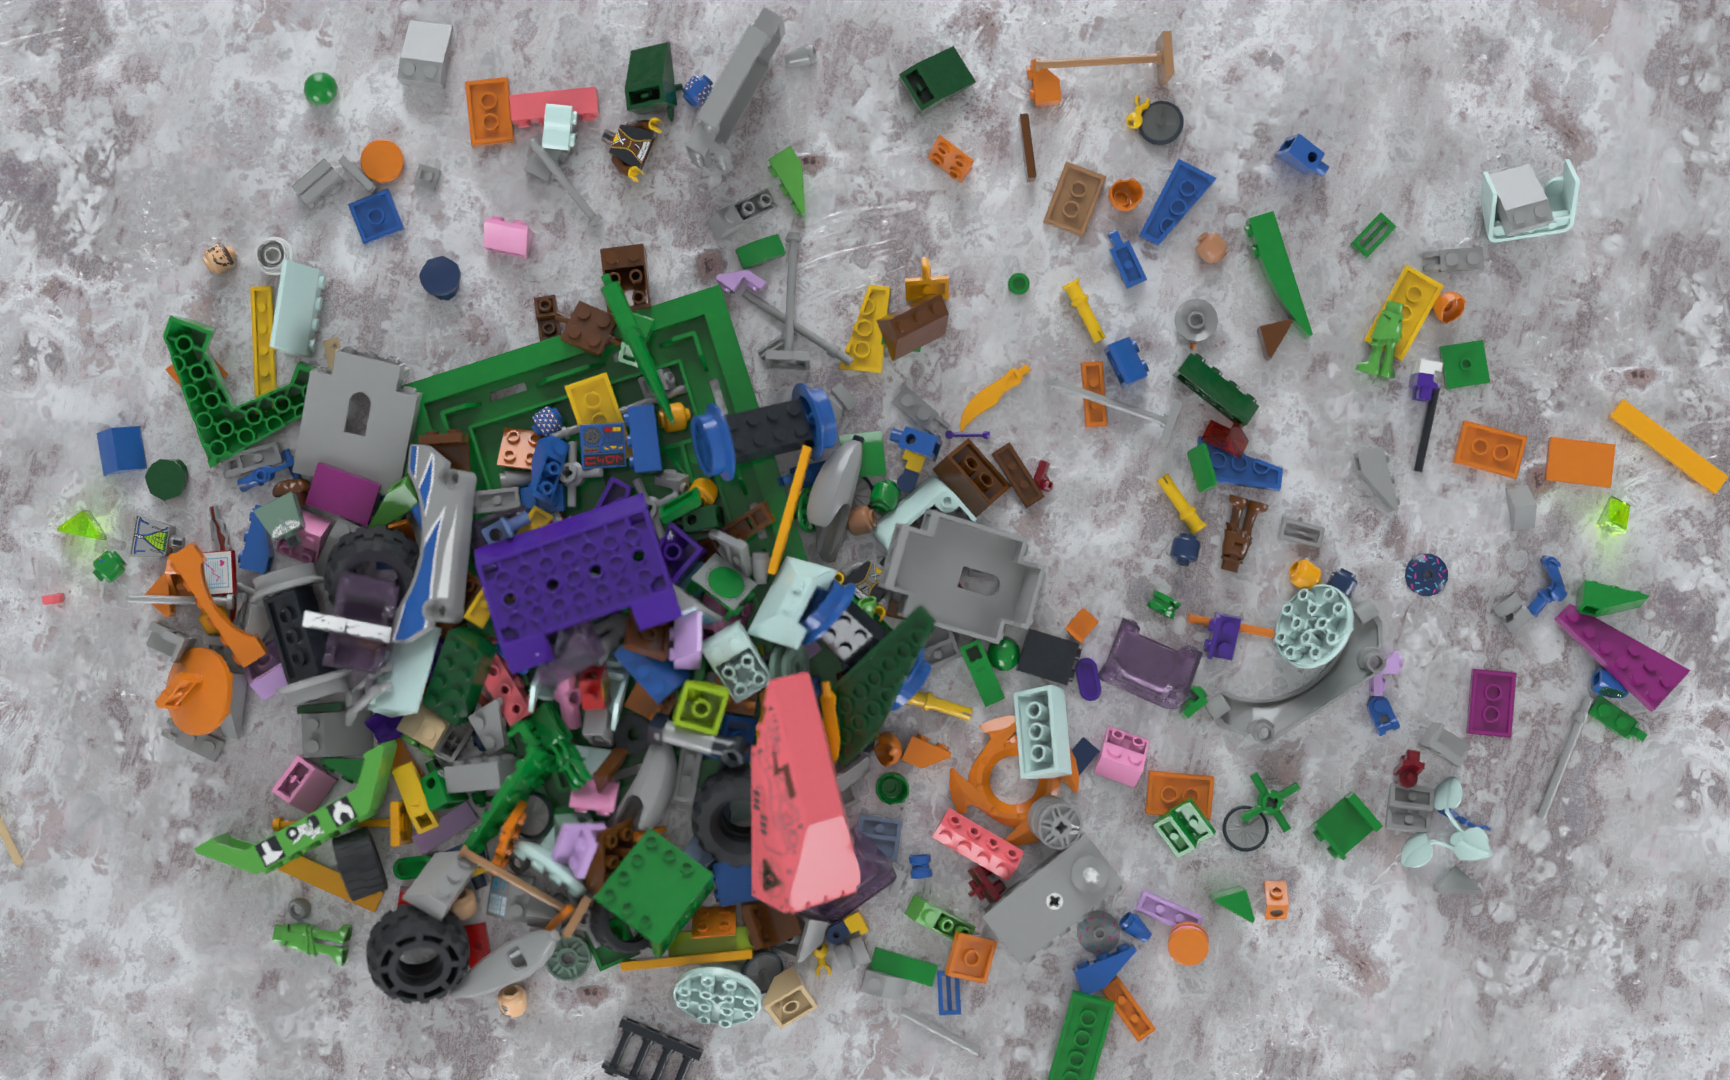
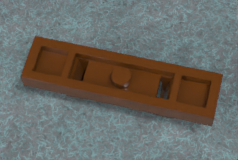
[699,502,776,564]

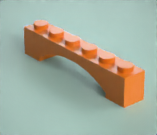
[169,542,270,668]

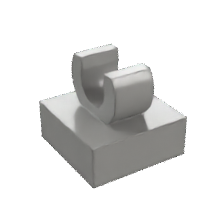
[413,163,441,191]

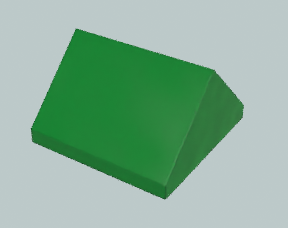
[1208,885,1255,923]

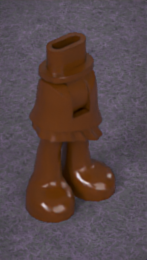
[1220,494,1269,573]

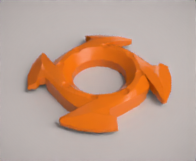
[949,715,1079,846]

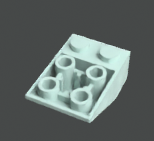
[702,620,771,704]

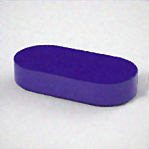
[1075,658,1102,701]

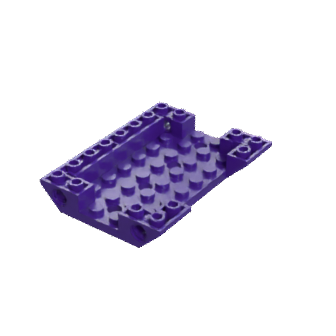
[474,493,683,674]

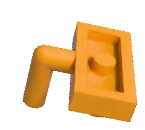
[905,257,949,302]

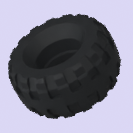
[324,525,420,626]
[691,764,752,868]
[366,903,470,1004]

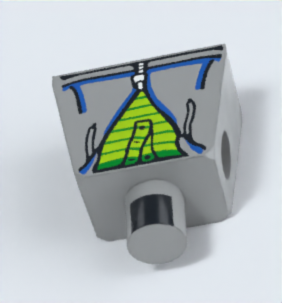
[130,515,186,557]

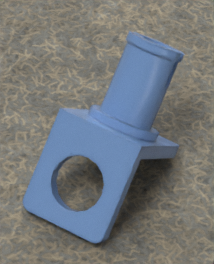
[482,511,531,545]

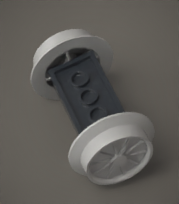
[249,563,354,707]

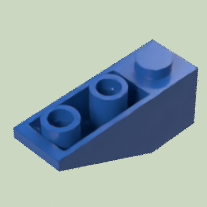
[531,435,570,504]
[238,505,275,574]
[1073,943,1137,994]

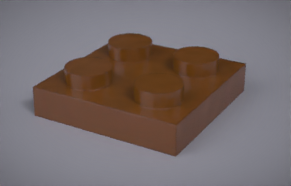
[623,608,670,662]

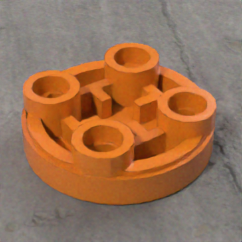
[360,139,405,183]

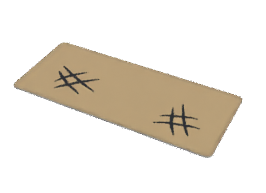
[323,337,341,371]

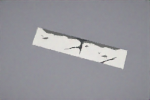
[302,611,392,643]

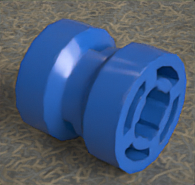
[909,854,933,879]

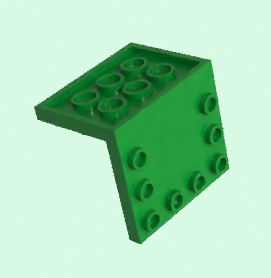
[594,827,714,959]

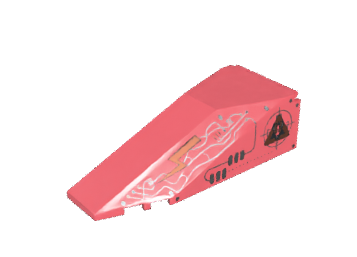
[751,671,860,913]

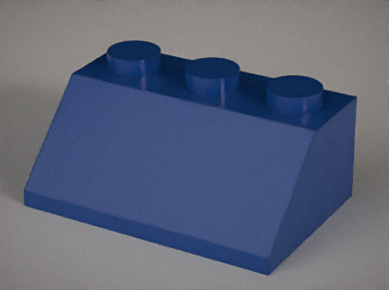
[624,404,663,474]
[613,645,692,705]

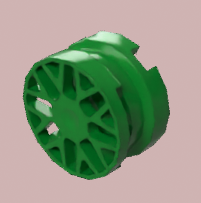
[1146,590,1181,620]

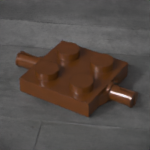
[554,301,623,358]

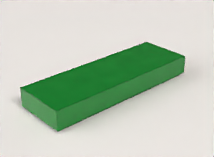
[869,946,938,987]

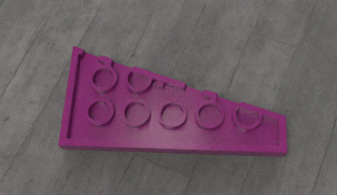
[1554,603,1691,712]

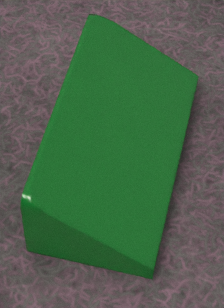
[1187,443,1218,492]

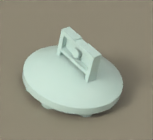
[1275,584,1354,669]
[513,827,589,899]
[674,962,762,1028]

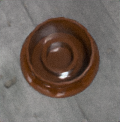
[272,478,311,506]

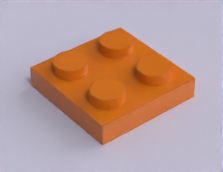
[944,931,997,984]

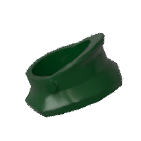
[145,459,188,501]

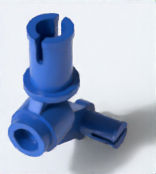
[237,448,302,492]
[1527,555,1567,618]

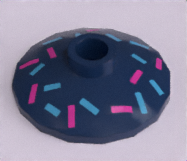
[1405,553,1448,596]

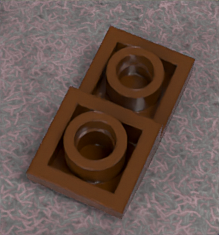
[534,295,562,341]

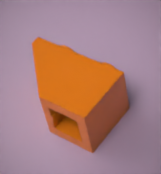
[1027,60,1062,107]
[901,733,952,769]

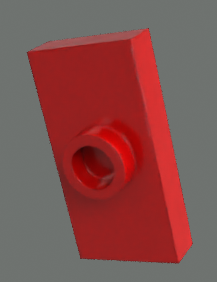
[464,922,491,969]

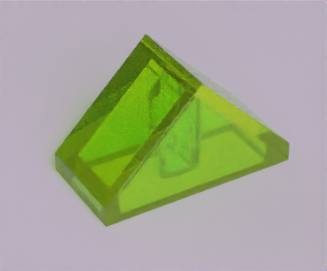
[1596,496,1631,535]
[57,510,107,540]

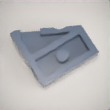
[856,813,903,862]

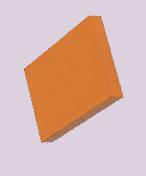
[465,77,515,147]
[1452,420,1528,479]
[1544,437,1616,488]
[1145,770,1214,820]

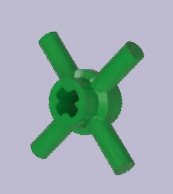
[1240,772,1301,832]

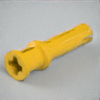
[1062,278,1106,343]
[1157,473,1207,535]
[906,691,973,722]

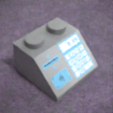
[671,583,723,627]
[486,873,536,923]

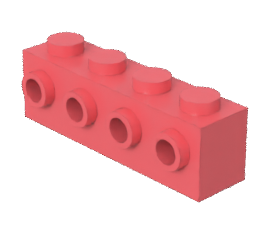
[509,87,600,128]
[485,636,537,726]
[932,808,1024,881]

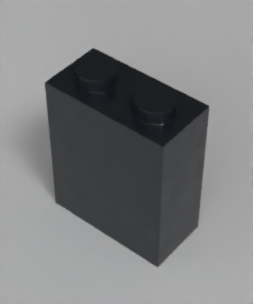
[1016,628,1082,685]

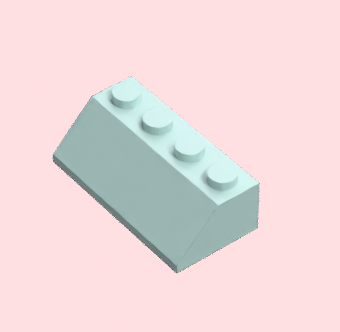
[1013,685,1072,779]

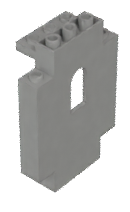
[685,7,785,172]
[292,346,422,517]
[878,509,1046,644]

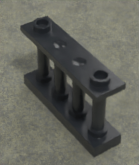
[601,1015,704,1080]

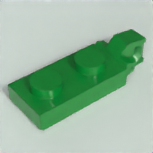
[1588,695,1647,742]

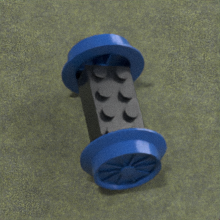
[691,383,837,481]
[798,578,931,711]

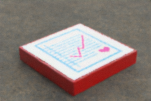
[193,550,237,596]

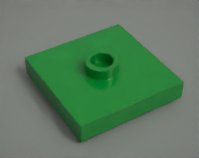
[1439,340,1490,390]

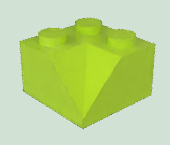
[672,681,729,736]

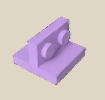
[551,824,606,879]

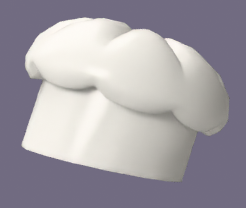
[255,237,294,275]

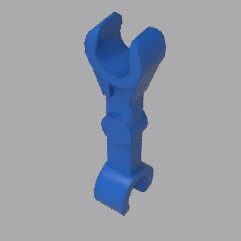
[1438,808,1491,831]

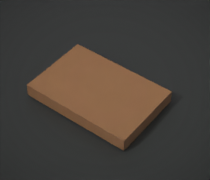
[1043,161,1107,238]

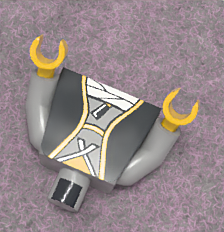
[834,556,893,622]

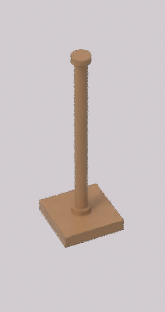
[1034,31,1174,84]
[457,845,592,939]

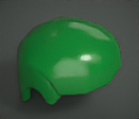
[304,72,338,106]
[987,636,1020,671]
[876,772,909,805]

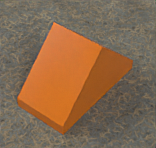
[144,573,176,617]

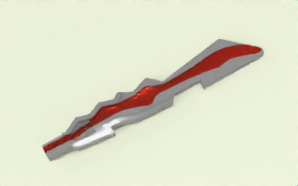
[209,506,243,623]

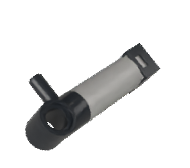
[647,712,750,771]

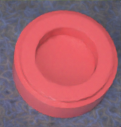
[41,593,65,605]

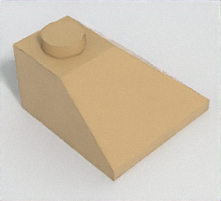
[396,694,451,750]
[762,966,818,1029]

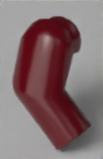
[1034,460,1054,492]

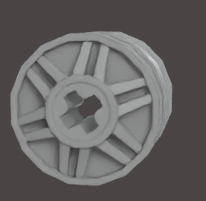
[1027,795,1083,849]

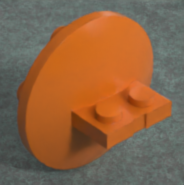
[155,647,233,735]

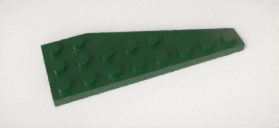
[817,604,936,767]

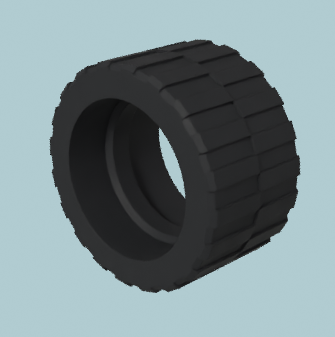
[331,827,388,901]
[589,900,652,953]

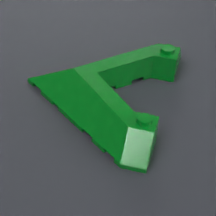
[163,315,318,469]

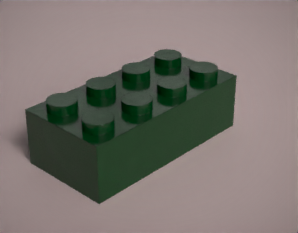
[422,625,498,727]

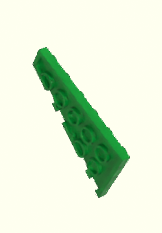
[460,744,558,855]

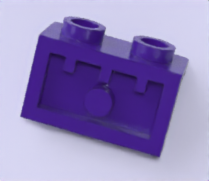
[1203,612,1242,660]
[364,713,404,745]

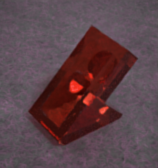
[1201,420,1249,458]

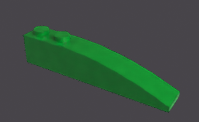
[1244,211,1313,338]

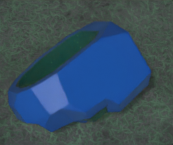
[1591,667,1629,698]

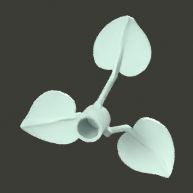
[1401,776,1492,868]

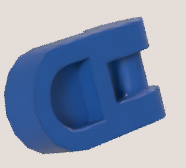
[1367,696,1400,736]

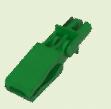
[530,701,592,791]

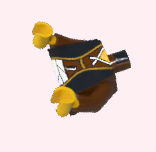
[601,117,664,183]

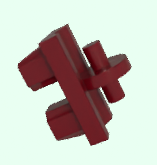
[1393,750,1425,788]
[967,865,1006,903]

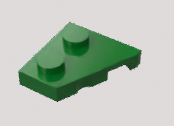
[660,438,713,484]

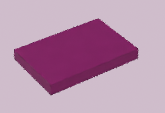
[305,462,382,526]
[1466,669,1517,738]

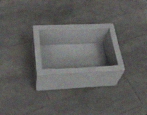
[444,753,523,794]

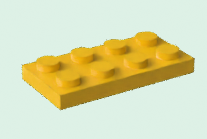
[1363,264,1444,362]
[565,372,633,469]

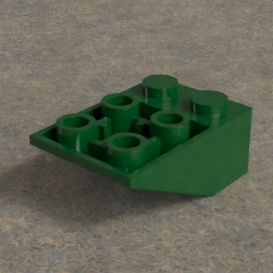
[625,42,677,114]
[899,46,976,116]

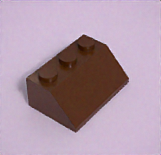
[877,294,949,361]
[932,438,1012,518]

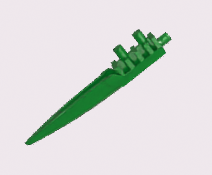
[600,274,675,424]

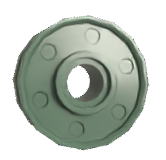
[769,644,810,680]
[545,933,592,981]

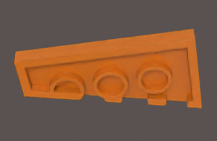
[488,800,528,877]

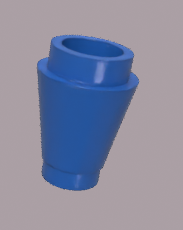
[1119,912,1152,943]

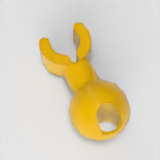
[1126,95,1151,129]
[812,942,831,977]

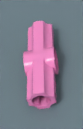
[554,661,582,729]

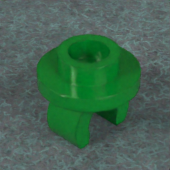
[471,790,494,808]

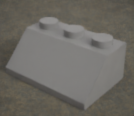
[402,851,478,921]

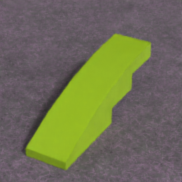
[668,925,754,956]

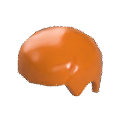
[1108,178,1144,212]
[1433,291,1466,324]
[874,731,903,767]

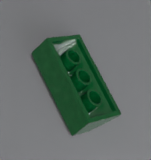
[1173,353,1259,428]

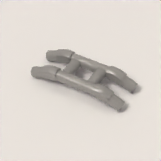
[345,662,393,726]

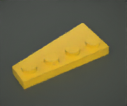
[838,285,891,374]

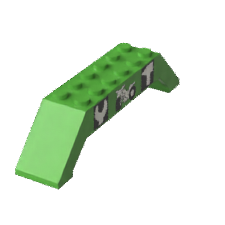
[194,740,398,875]

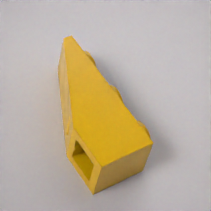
[392,761,441,834]

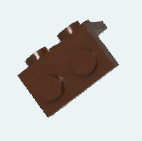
[419,429,471,472]
[741,902,802,950]

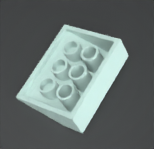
[270,259,326,358]
[368,627,441,718]

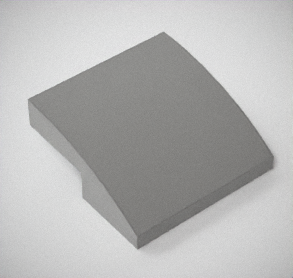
[1385,783,1435,835]

